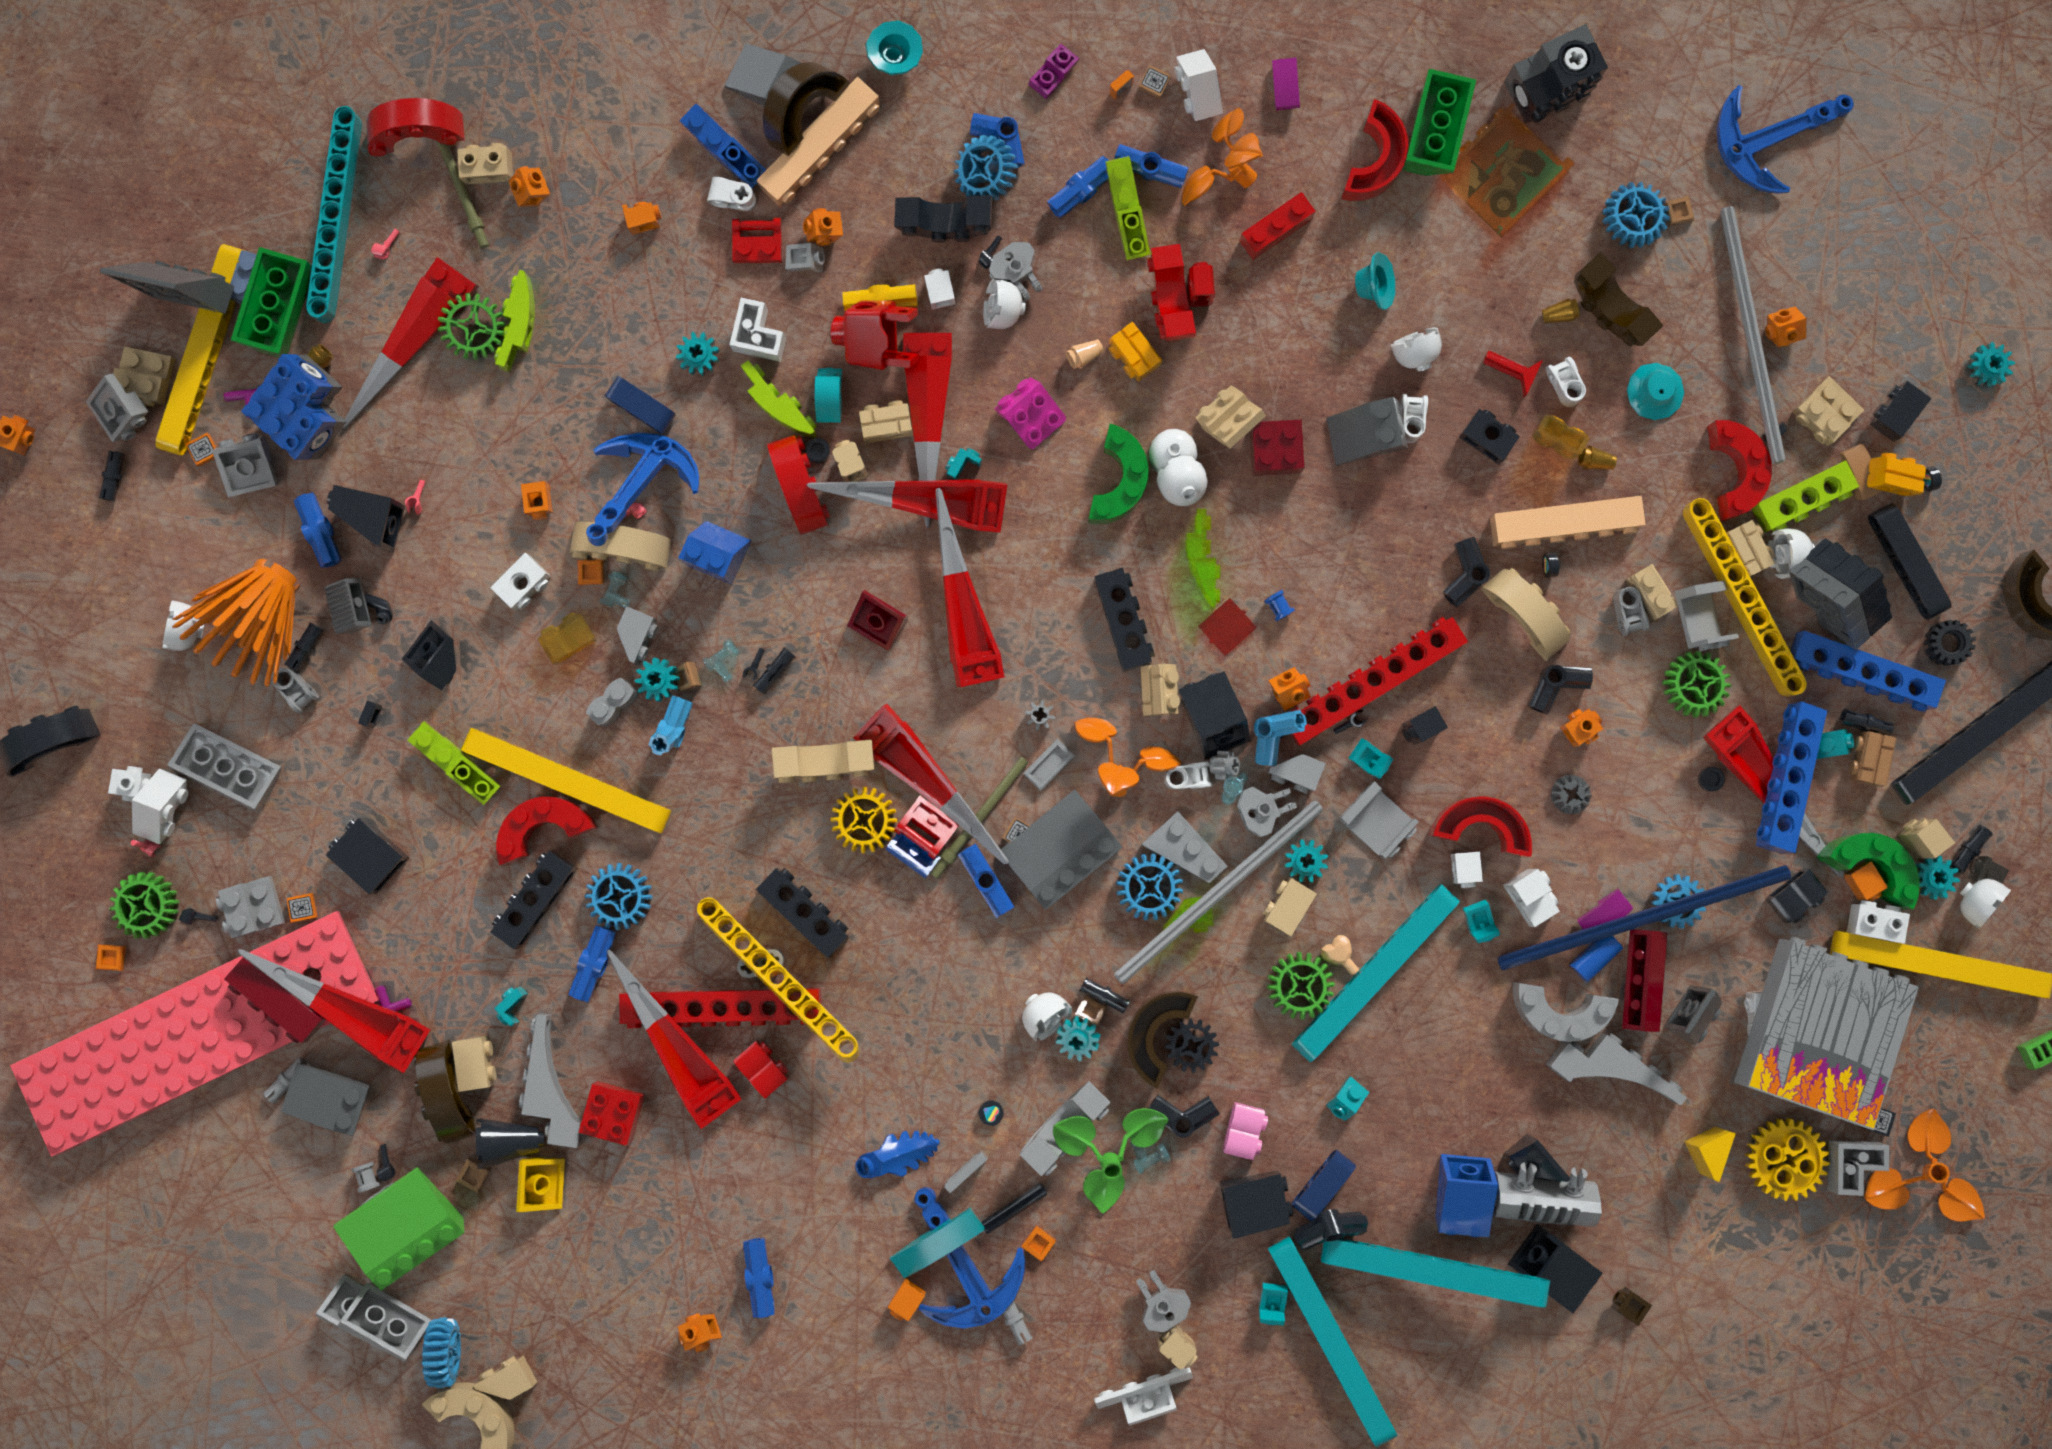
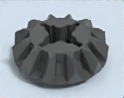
[1551,775,1592,814]

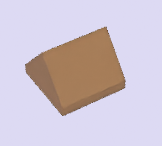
[674,662,702,692]

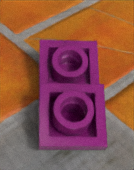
[1028,44,1079,100]
[1272,57,1300,111]
[1577,889,1633,929]

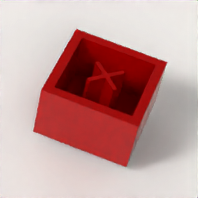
[578,1081,645,1146]

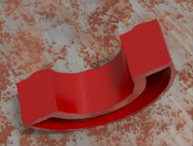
[366,98,465,157]
[1341,99,1408,201]
[1147,244,1196,342]
[1707,420,1772,522]
[767,434,830,535]
[1428,796,1532,857]
[496,797,598,865]

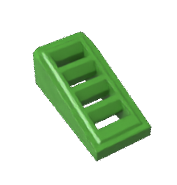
[2017,1030,2052,1070]

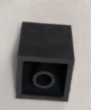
[327,485,405,553]
[1179,671,1251,760]
[1220,1171,1293,1239]
[1508,1224,1603,1314]

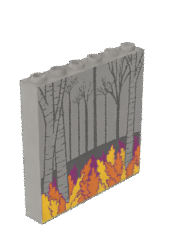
[1734,936,1919,1130]

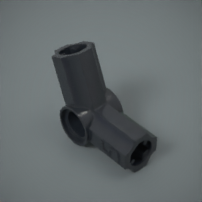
[1442,537,1490,608]
[1527,665,1593,715]
[1148,1094,1220,1138]
[1294,1209,1369,1250]

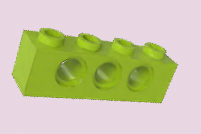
[1752,460,1860,533]

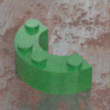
[1088,423,1148,524]
[1816,833,1920,910]

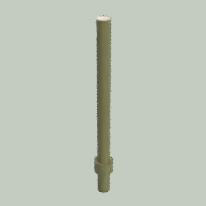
[436,141,489,249]
[930,757,1029,879]

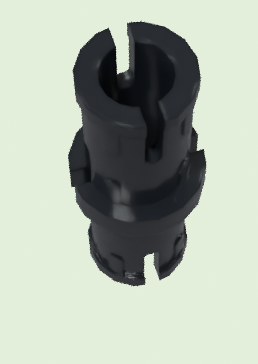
[99,450,125,502]
[284,622,324,672]
[753,647,796,695]
[1839,709,1894,736]
[1950,825,1993,874]
[1079,977,1130,1014]

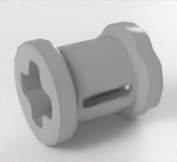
[351,1161,380,1193]

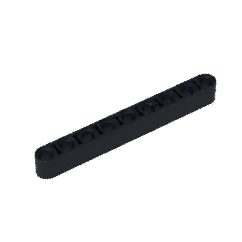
[1890,661,2052,805]

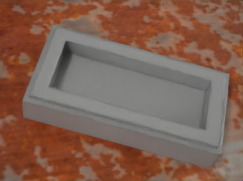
[1023,738,1075,791]
[944,1150,988,1193]

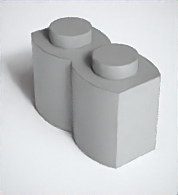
[586,678,639,727]

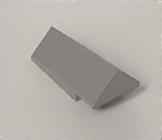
[315,1274,432,1362]

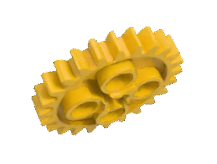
[1745,1118,1830,1201]

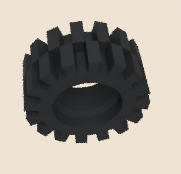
[1924,620,1976,666]

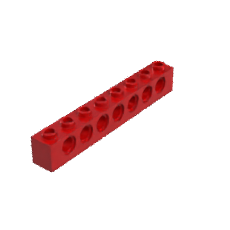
[1289,616,1468,747]
[619,988,821,1028]

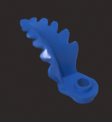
[855,1131,940,1178]

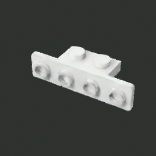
[1094,1367,1193,1426]

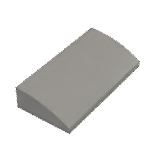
[167,723,282,814]

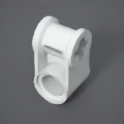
[707,177,756,211]
[1546,357,1586,407]
[1400,394,1428,443]
[1164,762,1213,790]

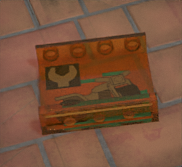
[1439,103,1575,238]

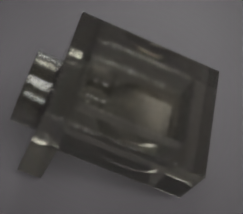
[1968,856,2009,884]

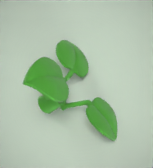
[1053,1108,1168,1213]

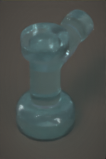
[599,570,630,608]
[703,638,741,683]
[1221,773,1248,804]
[1130,1142,1172,1174]

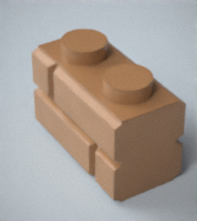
[1848,731,1897,787]

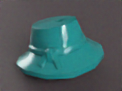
[865,20,923,75]
[1355,252,1396,310]
[1627,363,1685,420]

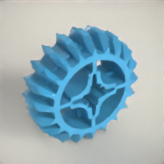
[953,135,1018,201]
[1602,182,1670,248]
[1116,854,1183,921]
[585,863,653,930]
[421,1317,461,1388]

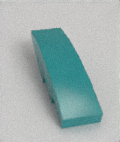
[890,1207,984,1278]

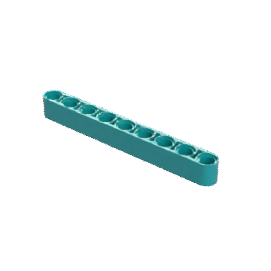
[306,106,362,323]
[1292,884,1460,1062]
[1267,1236,1398,1448]
[1320,1238,1550,1307]

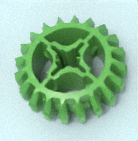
[438,293,505,360]
[1662,651,1732,718]
[109,872,180,939]
[1267,952,1335,1020]

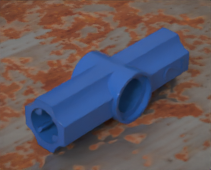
[1114,144,1189,189]
[1047,156,1109,219]
[293,492,342,568]
[958,843,1014,918]
[568,925,617,1002]
[743,1238,775,1318]

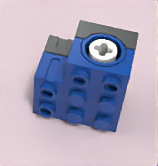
[241,354,347,460]

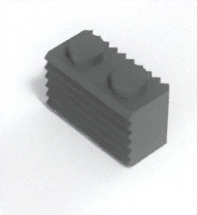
[324,578,372,634]

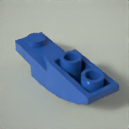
[679,103,766,189]

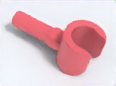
[371,229,400,260]
[405,480,425,515]
[624,502,647,519]
[131,839,161,857]

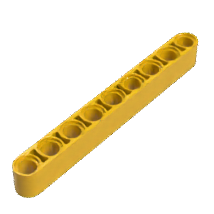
[156,244,246,456]
[1683,498,1806,697]
[461,727,672,834]
[697,897,860,1063]
[1829,931,2052,999]

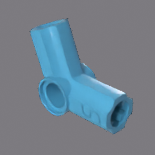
[648,695,693,756]
[1254,710,1307,766]

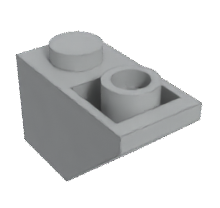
[617,606,658,665]
[1266,754,1326,794]

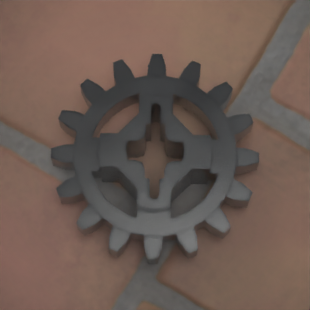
[1165,1018,1219,1073]

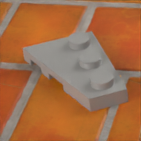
[1141,811,1228,883]

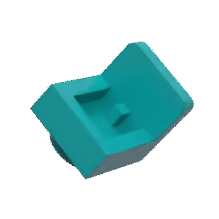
[945,448,983,480]
[1817,729,1854,759]
[1348,738,1393,779]
[1462,899,1500,943]
[494,987,528,1027]
[1326,1076,1369,1121]
[1258,1283,1288,1326]

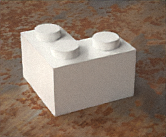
[1174,49,1223,121]
[730,298,786,362]
[132,769,188,844]
[1503,869,1560,927]

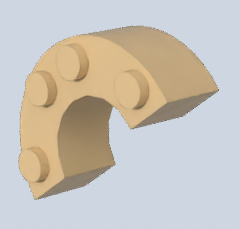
[570,522,671,571]
[1480,568,1571,661]
[772,740,874,783]
[422,1382,515,1449]

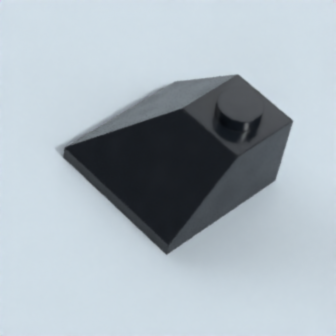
[402,620,457,690]
[1504,1134,1571,1182]

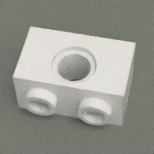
[490,553,551,611]

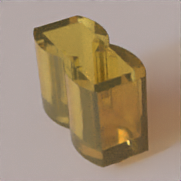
[1532,415,1590,459]
[537,612,597,666]

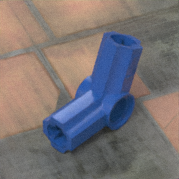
[970,113,1025,169]

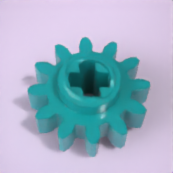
[676,332,720,376]
[1967,342,2015,387]
[635,658,680,702]
[1284,839,1328,882]
[1915,856,1960,900]
[1055,1016,1101,1061]

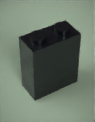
[326,818,409,894]

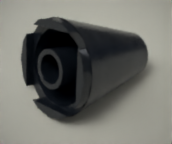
[476,1118,544,1169]

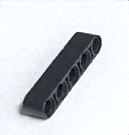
[1868,503,1951,620]

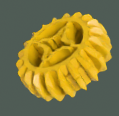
[830,787,898,854]

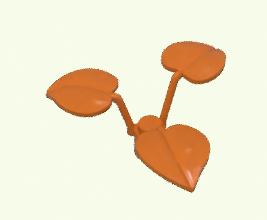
[1182,107,1263,207]
[1074,718,1182,797]
[1864,1109,1985,1222]

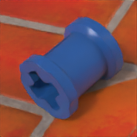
[1264,590,1295,622]

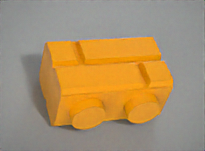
[1108,322,1162,382]
[1867,453,1926,497]

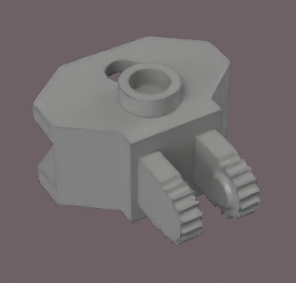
[989,242,1043,301]
[1237,787,1297,837]
[1136,1270,1191,1332]

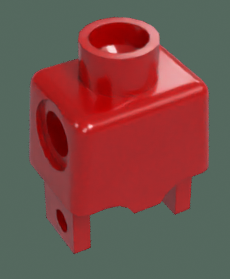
[830,300,919,370]

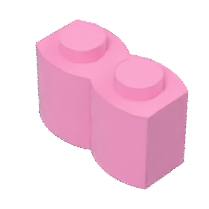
[1222,1102,1268,1160]

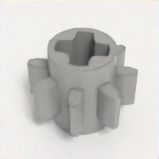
[1025,700,1055,731]
[1209,750,1240,781]

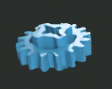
[1650,874,1706,929]

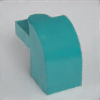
[815,368,843,422]

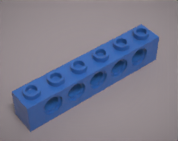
[1790,631,1946,712]
[1756,702,1827,854]

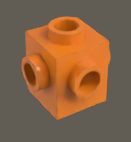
[508,166,550,207]
[803,208,843,246]
[1765,306,1806,348]
[0,415,36,456]
[1268,667,1311,711]
[1560,708,1603,747]
[677,1313,722,1353]

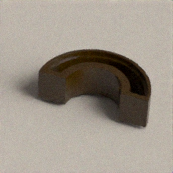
[763,62,850,156]
[1574,251,1664,347]
[2004,550,2052,641]
[1126,991,1198,1089]
[414,1039,476,1144]

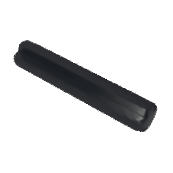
[981,1183,1047,1234]

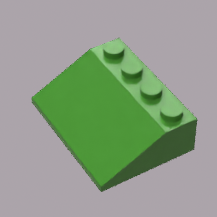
[333,1167,465,1290]

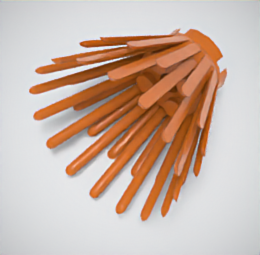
[172,559,300,687]

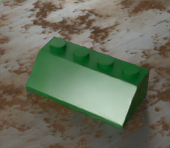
[1402,68,1476,176]
[231,247,312,358]

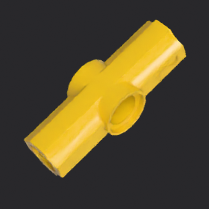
[842,284,918,312]

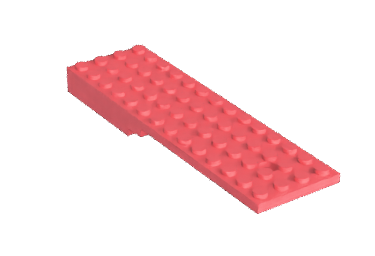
[10,911,379,1157]

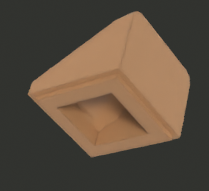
[1071,995,1107,1027]

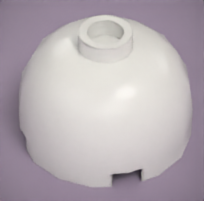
[983,279,1025,329]
[1391,327,1442,372]
[1149,429,1198,473]
[1157,456,1208,506]
[1768,529,1815,579]
[162,600,205,651]
[1960,879,2011,929]
[1022,992,1072,1041]

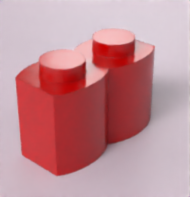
[1187,262,1215,308]
[733,1040,789,1099]

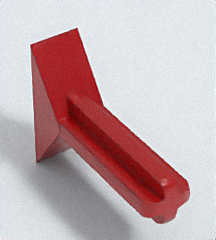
[1483,351,1543,397]

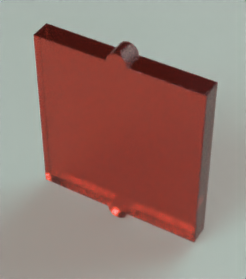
[1198,598,1257,656]

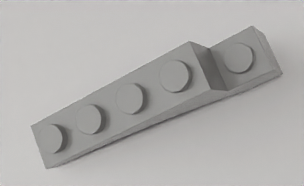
[519,1013,584,1148]
[1545,1033,1687,1106]

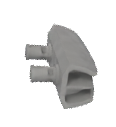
[1494,1162,1602,1227]

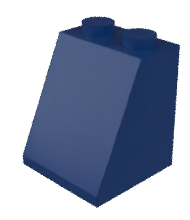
[678,521,752,585]
[1435,1154,1498,1238]

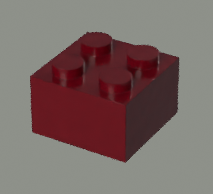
[1250,419,1305,476]

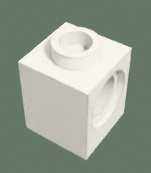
[924,269,955,310]
[1451,852,1483,888]

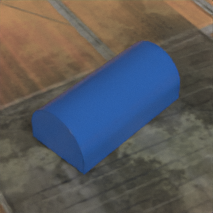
[885,834,941,879]
[1569,936,1623,983]

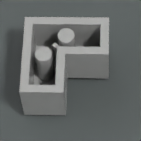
[1828,1140,1889,1196]

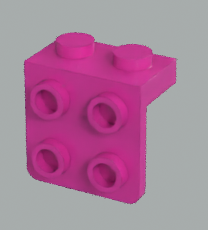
[994,377,1066,449]

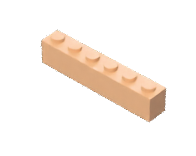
[756,77,880,207]
[1490,496,1646,549]

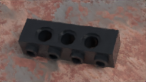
[1094,568,1155,672]
[490,851,578,950]
[755,868,850,958]

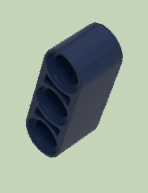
[604,376,676,435]
[1291,1149,1356,1222]

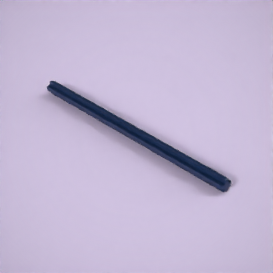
[1497,865,1791,970]

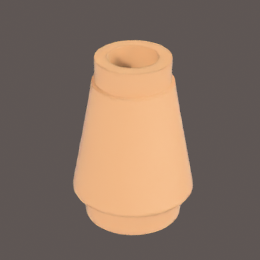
[1066,339,1104,369]

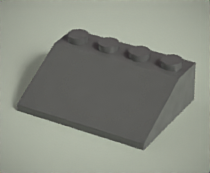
[100,261,234,314]
[1001,789,1123,910]

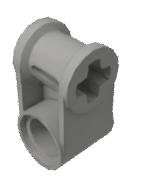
[1613,587,1649,636]
[271,668,319,714]

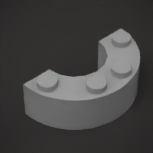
[1512,982,1619,1042]
[1019,1081,1111,1176]

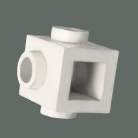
[108,766,151,802]

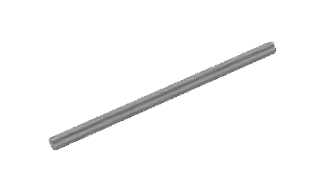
[1720,206,1785,464]
[1114,801,1323,984]

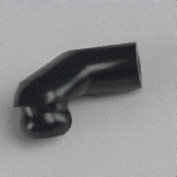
[365,593,393,625]

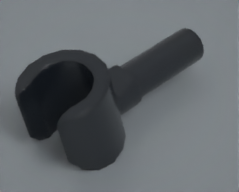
[979,236,1002,269]
[742,647,765,681]
[1333,709,1368,734]
[179,908,218,925]
[376,1144,396,1181]

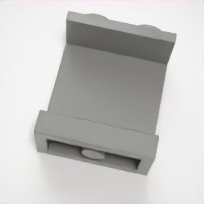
[1675,581,1739,651]
[1338,782,1418,859]

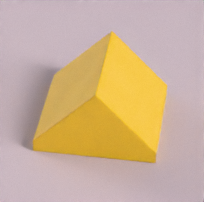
[1684,1126,1735,1182]
[516,1156,565,1212]

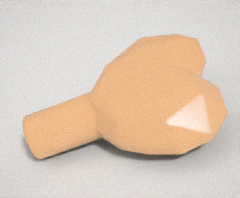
[1321,935,1359,975]

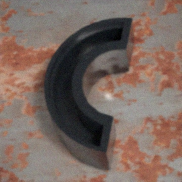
[894,195,992,243]
[0,706,101,777]

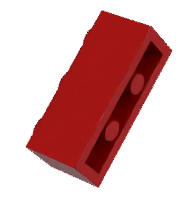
[1239,192,1316,261]

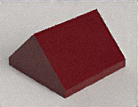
[847,590,908,651]

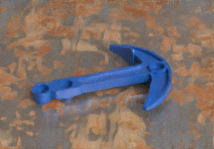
[1716,85,1854,194]
[586,433,700,546]
[914,1187,1025,1329]

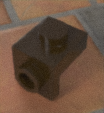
[1611,1286,1652,1326]

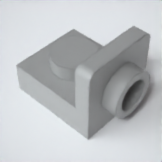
[785,243,825,273]

